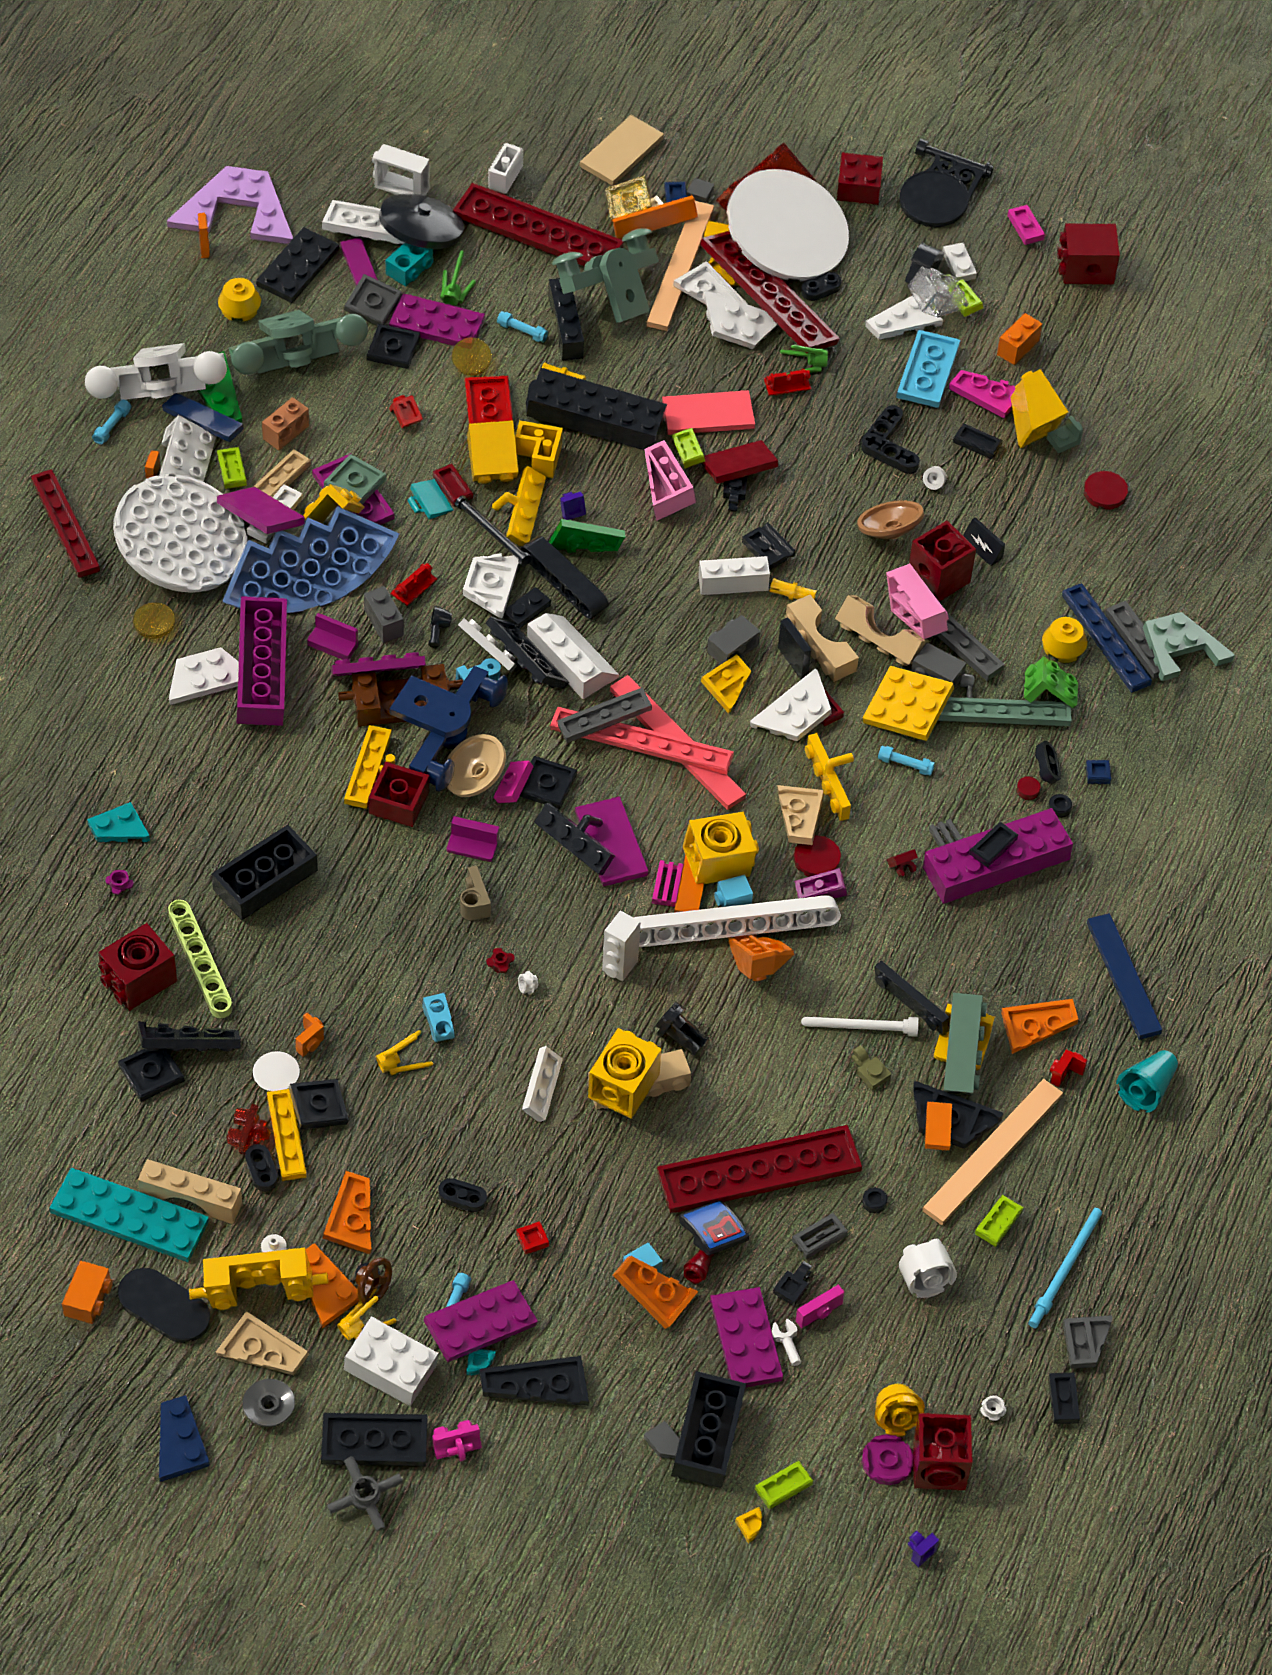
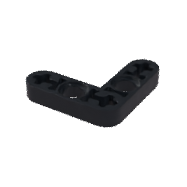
[861,405,920,474]

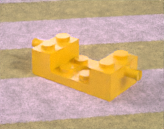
[189,1248,328,1310]

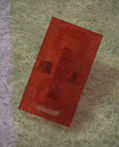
[227,1104,271,1155]

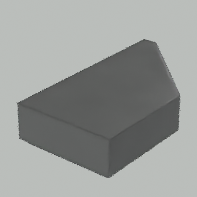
[644,1421,679,1459]

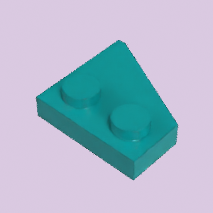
[87,802,150,842]

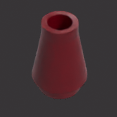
[683,1249,714,1284]

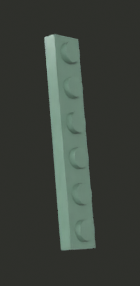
[938,697,1071,726]

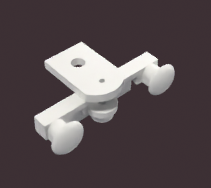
[85,343,227,400]

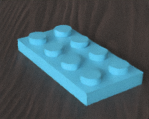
[896,330,960,408]

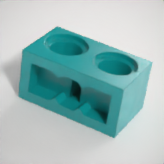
[385,243,433,287]

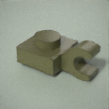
[851,1045,892,1091]

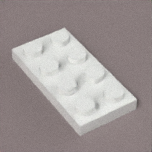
[322,200,404,244]

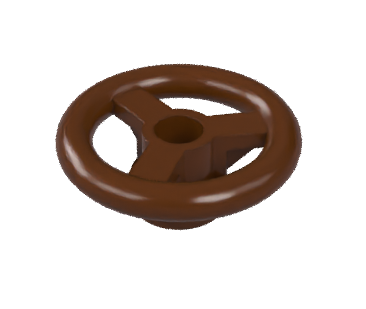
[356,1257,392,1305]

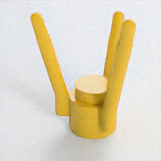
[375,1030,433,1076]
[337,1288,397,1341]

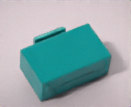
[407,479,453,519]

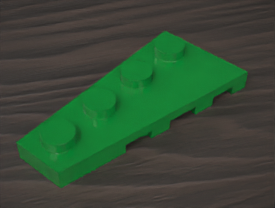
[197,351,242,423]

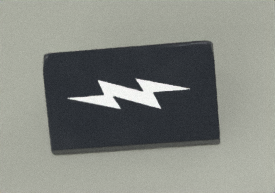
[963,517,1005,566]

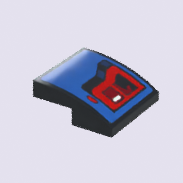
[679,1200,749,1256]

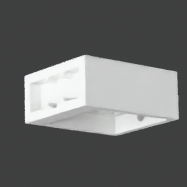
[372,144,430,196]

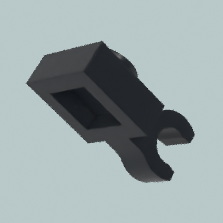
[723,477,747,511]
[773,1261,812,1306]

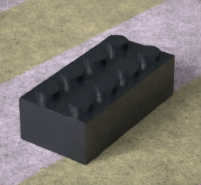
[211,824,318,921]
[671,1371,746,1489]

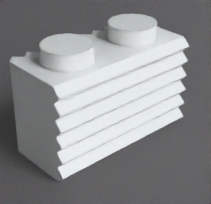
[488,143,524,194]

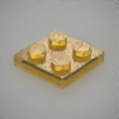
[605,175,652,223]

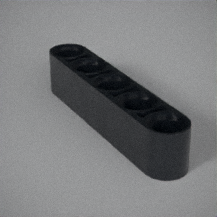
[520,535,609,619]

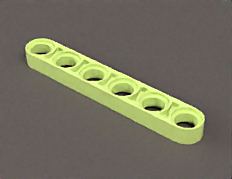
[168,900,232,1018]

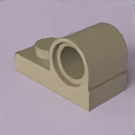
[460,865,491,920]

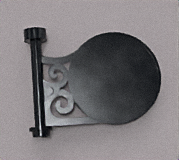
[899,138,994,227]

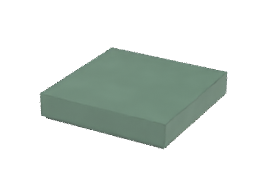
[324,454,386,504]

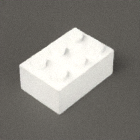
[344,1316,438,1407]

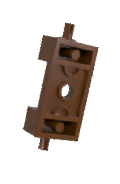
[338,664,463,727]

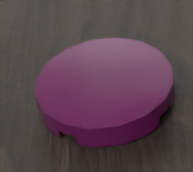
[861,1434,914,1485]

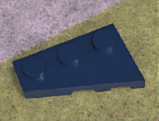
[159,1395,210,1482]

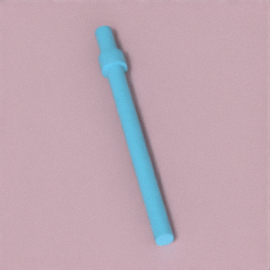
[1028,1208,1103,1328]

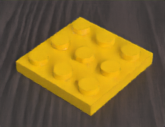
[863,666,954,741]

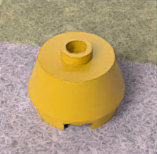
[218,278,261,321]
[1042,617,1087,663]
[875,1384,925,1436]

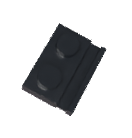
[742,522,795,571]

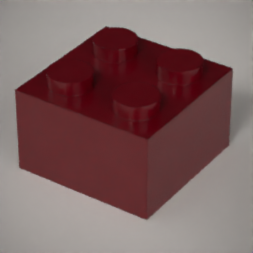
[836,152,883,205]
[368,761,430,827]

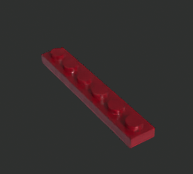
[31,469,100,578]

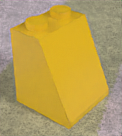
[1011,369,1068,448]
[467,421,518,484]

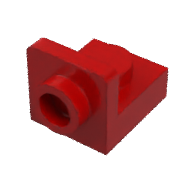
[389,395,423,428]

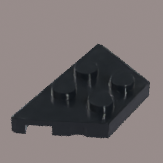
[913,1081,1004,1149]

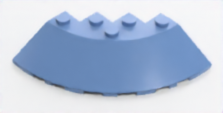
[222,506,399,613]

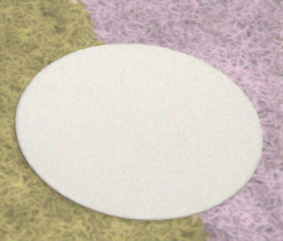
[253,1051,300,1091]

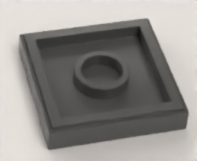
[344,274,402,326]

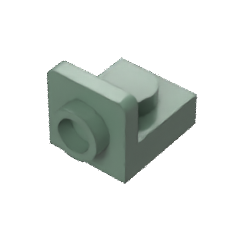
[1047,416,1083,453]

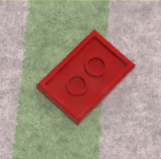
[465,376,513,424]

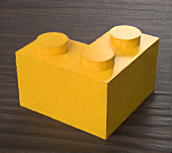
[515,420,563,478]

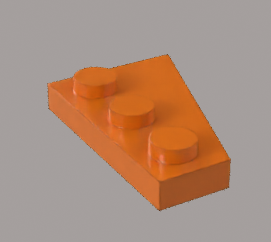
[1001,999,1078,1054]
[322,1171,371,1254]
[306,1243,360,1328]
[612,1256,698,1329]

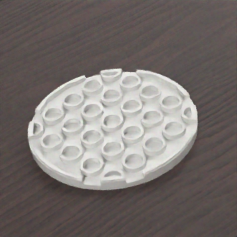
[727,169,849,281]
[113,475,248,592]

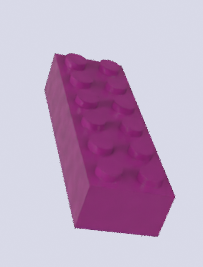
[236,596,287,726]
[923,808,1073,904]

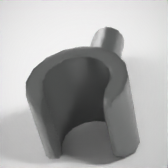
[960,673,974,698]

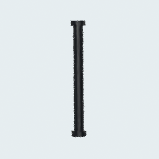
[455,495,532,566]

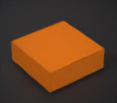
[145,450,160,479]

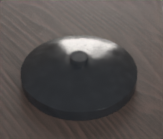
[379,194,464,249]

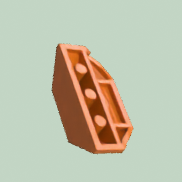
[728,934,794,981]

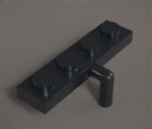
[534,803,615,875]

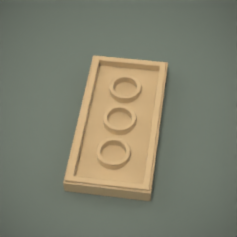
[580,115,664,186]

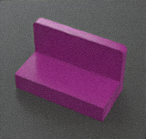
[307,613,358,660]
[447,816,499,862]

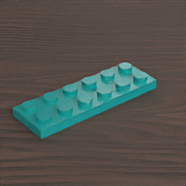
[49,1168,209,1263]

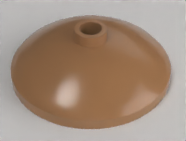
[857,500,924,539]

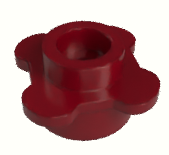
[486,948,515,973]

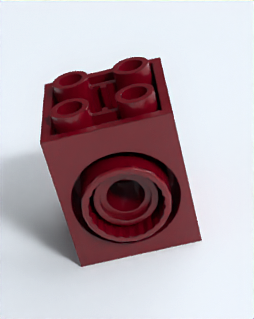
[1057,223,1120,284]
[909,520,976,602]
[98,923,177,1011]
[913,1413,972,1490]

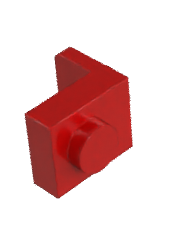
[1049,1049,1088,1087]

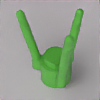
[440,251,476,306]
[780,345,828,374]

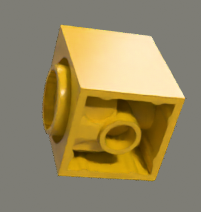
[683,812,759,884]
[588,1028,662,1119]

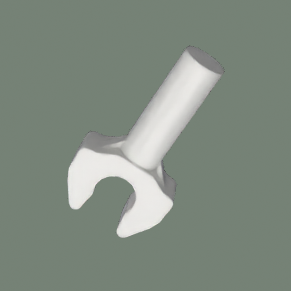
[772,1319,801,1366]

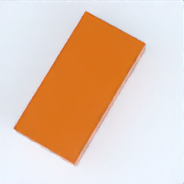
[197,212,210,258]
[925,1102,952,1151]

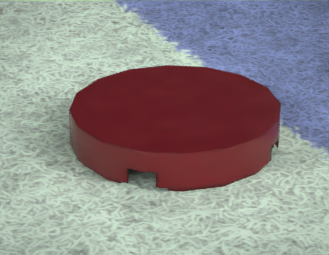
[1084,471,1128,510]
[793,835,841,877]

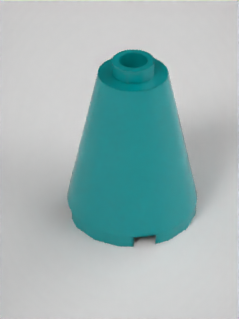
[1116,1050,1178,1112]

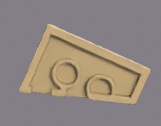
[777,785,824,845]
[216,1311,309,1375]

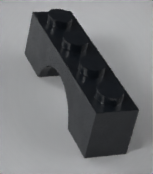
[548,278,584,361]

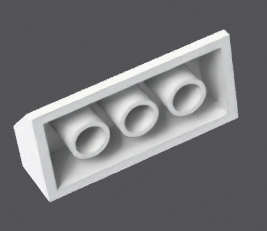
[527,613,619,699]

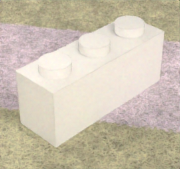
[698,556,770,595]
[602,911,641,982]

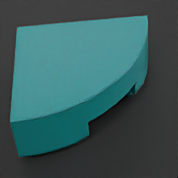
[467,1349,495,1375]

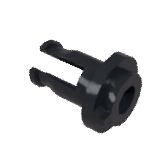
[656,1001,709,1056]

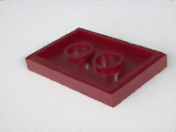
[701,440,778,484]

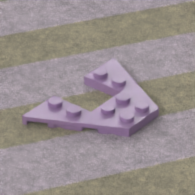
[167,166,293,244]

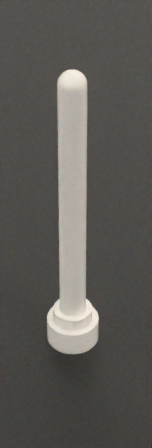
[801,1017,918,1037]

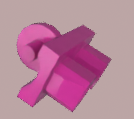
[432,1420,482,1462]

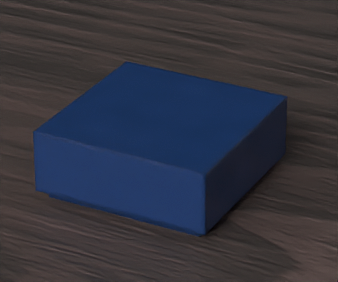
[1085,760,1111,784]

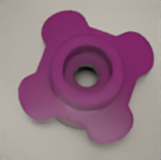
[105,870,134,895]

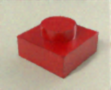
[516,1221,549,1255]

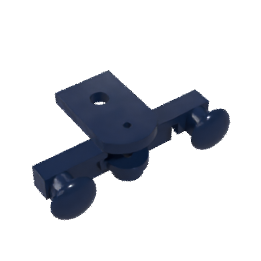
[389,666,508,792]

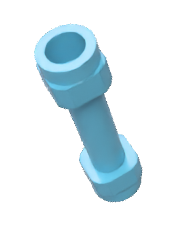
[497,311,548,343]
[92,399,131,445]
[878,746,935,776]
[446,1273,471,1307]

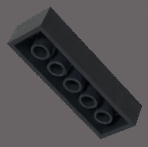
[526,367,667,451]

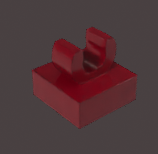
[886,849,918,877]

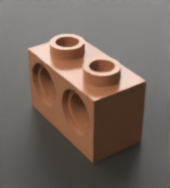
[262,397,309,450]

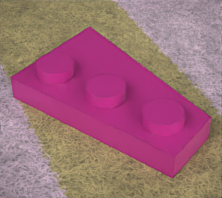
[949,370,1015,418]

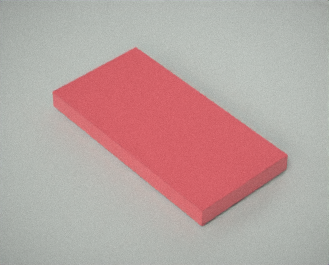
[662,390,755,435]

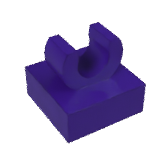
[560,491,586,520]
[908,1531,939,1567]

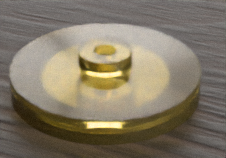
[452,338,491,376]
[133,602,175,639]

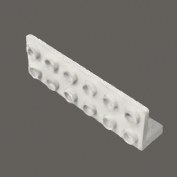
[160,415,216,482]

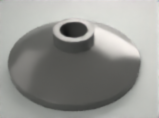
[243,1379,295,1427]

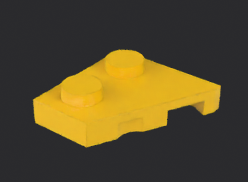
[701,655,751,713]

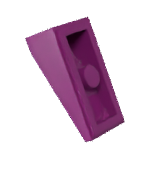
[794,868,848,899]

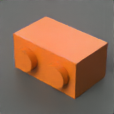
[997,313,1043,365]
[62,1261,113,1324]

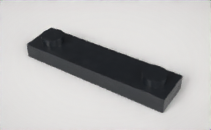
[874,960,950,1036]

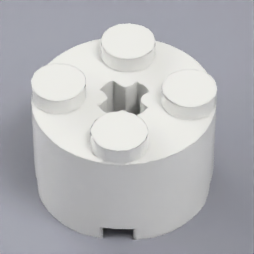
[899,1239,957,1298]

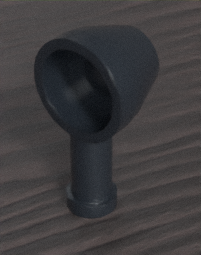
[428,606,452,648]

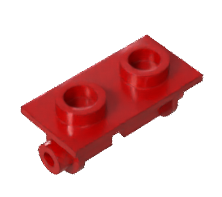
[764,368,811,396]
[390,563,438,606]

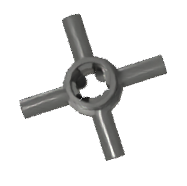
[327,1457,403,1532]

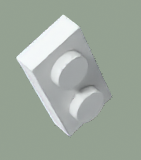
[943,243,977,282]

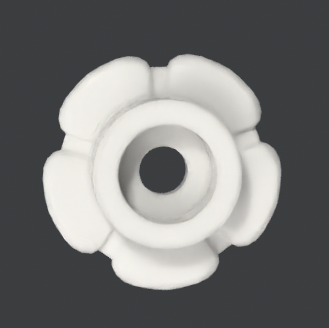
[518,971,538,995]
[980,1396,1006,1421]

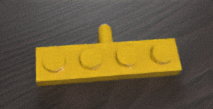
[492,466,546,546]
[344,725,395,809]
[805,733,854,821]

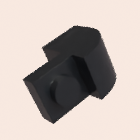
[904,243,945,290]

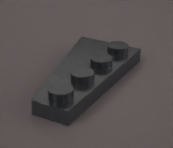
[138,1021,241,1051]
[479,1356,589,1406]

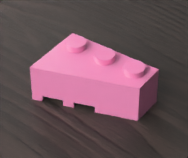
[644,440,696,521]
[886,564,949,639]

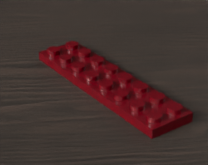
[453,183,624,267]
[700,231,840,353]
[657,1125,862,1214]

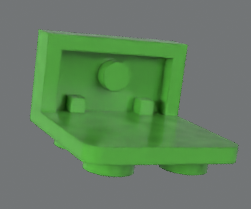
[1024,656,1078,708]

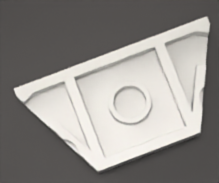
[702,290,778,349]
[463,553,519,618]
[169,647,238,705]
[750,669,831,741]

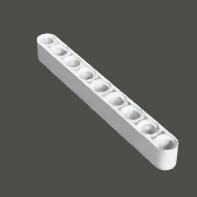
[634,896,841,947]

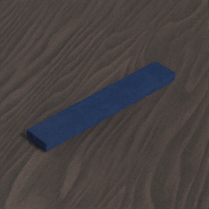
[1062,583,1152,693]
[1087,913,1162,1040]

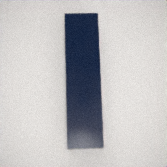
[162,393,244,442]

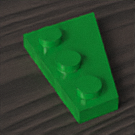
[549,519,625,553]

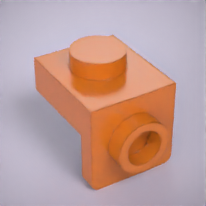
[295,1013,324,1057]

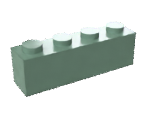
[944,993,987,1095]

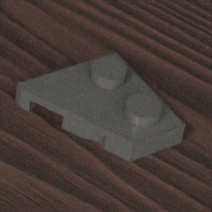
[1062,1315,1113,1369]

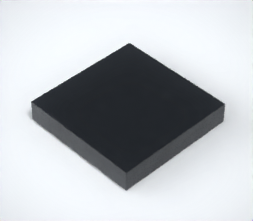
[366,324,420,369]
[778,617,811,679]
[520,756,577,810]
[117,1048,185,1102]
[289,1079,349,1130]

